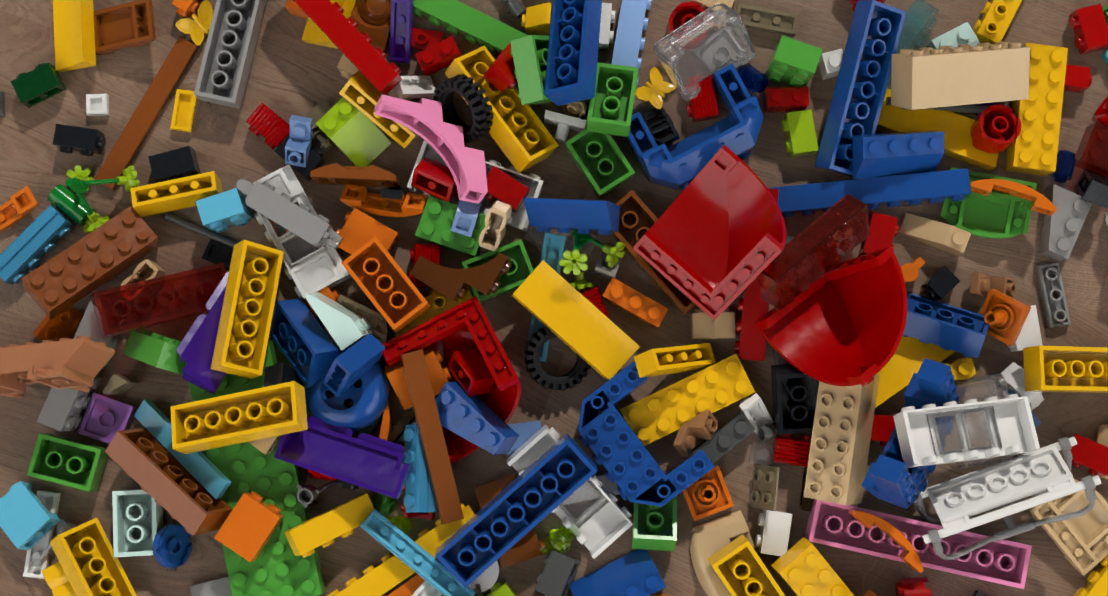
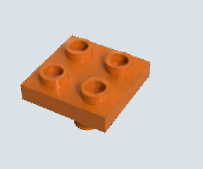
[980,289,1031,346]
[32,306,84,341]
[682,465,734,521]

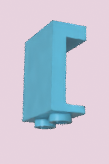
[0,481,60,550]

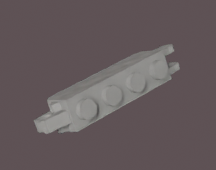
[236,179,343,249]

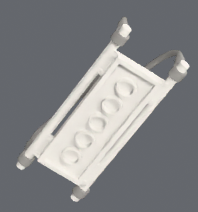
[914,436,1101,560]

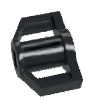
[645,107,680,145]

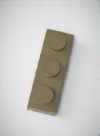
[733,3,799,37]

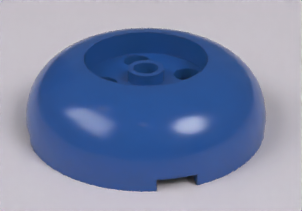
[304,347,390,432]

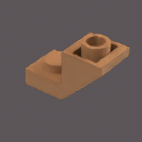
[969,272,1016,298]
[673,410,718,457]

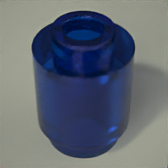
[738,64,768,93]
[1050,150,1076,183]

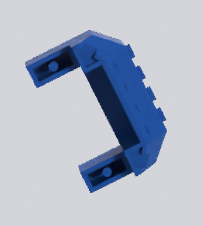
[625,63,764,190]
[862,358,959,509]
[578,361,715,507]

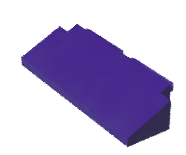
[177,271,279,394]
[274,416,413,499]

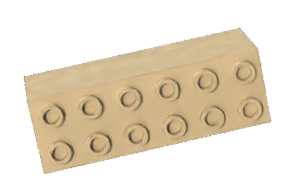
[891,41,1030,110]
[804,374,879,505]

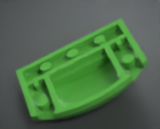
[941,167,1037,239]

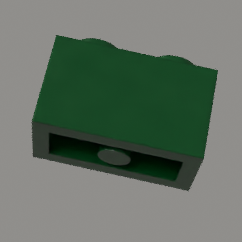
[11,62,67,108]

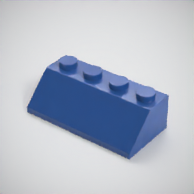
[853,130,944,179]
[524,198,620,235]
[903,292,989,358]
[270,298,339,388]
[570,549,666,596]

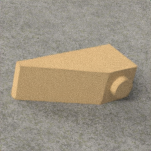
[898,213,971,256]

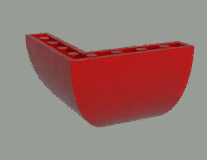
[632,145,787,321]
[754,247,907,387]
[382,296,521,464]

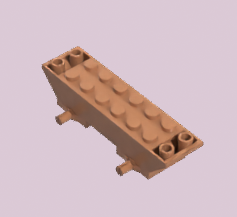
[0,336,115,400]

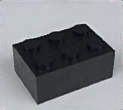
[771,364,819,435]

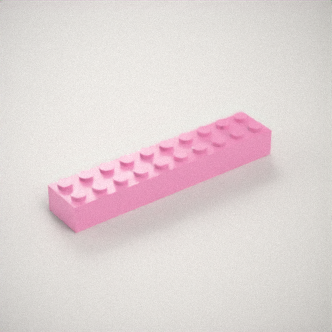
[804,499,1032,589]

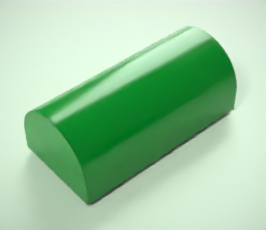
[48,184,96,227]

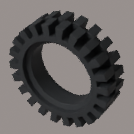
[433,75,493,144]
[524,326,591,391]

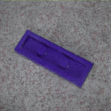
[389,0,414,63]

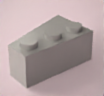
[1040,184,1092,262]

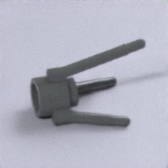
[296,470,337,508]

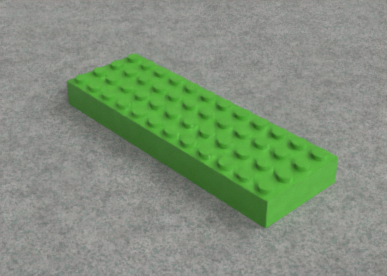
[189,339,326,596]

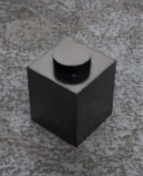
[922,266,960,300]

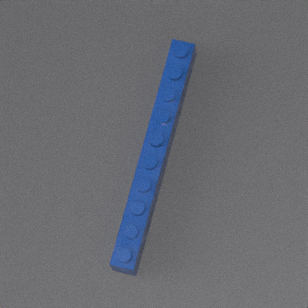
[770,168,971,218]

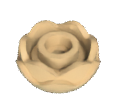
[562,100,586,119]

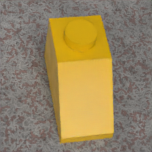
[521,2,552,35]

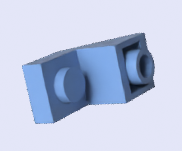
[285,115,313,167]
[451,200,482,237]

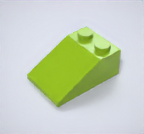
[315,97,392,167]

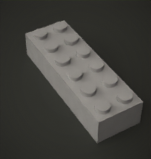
[194,0,267,109]
[37,301,127,431]

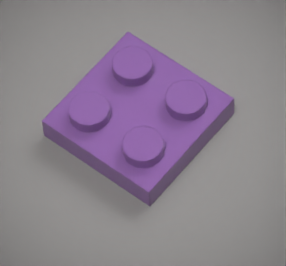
[78,392,135,444]

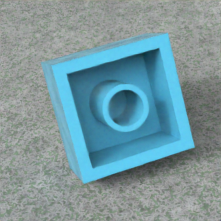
[196,188,254,233]

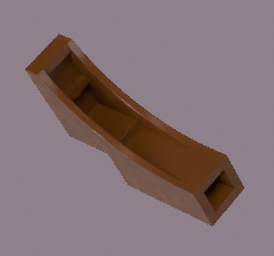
[409,253,512,301]

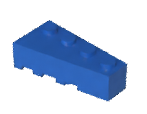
[435,382,519,455]

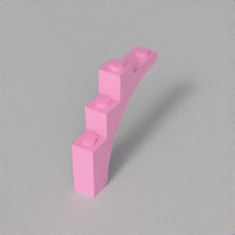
[374,94,488,204]

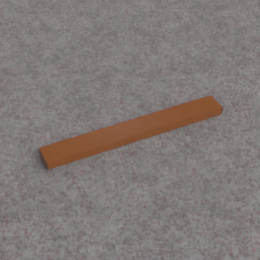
[95,36,199,191]
[400,349,464,525]

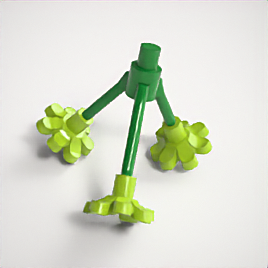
[65,165,140,234]
[559,230,626,289]

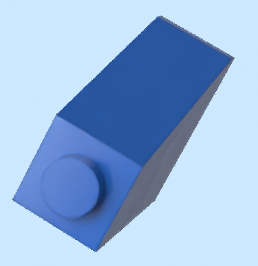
[323,333,385,398]

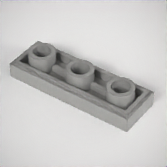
[1035,262,1071,329]

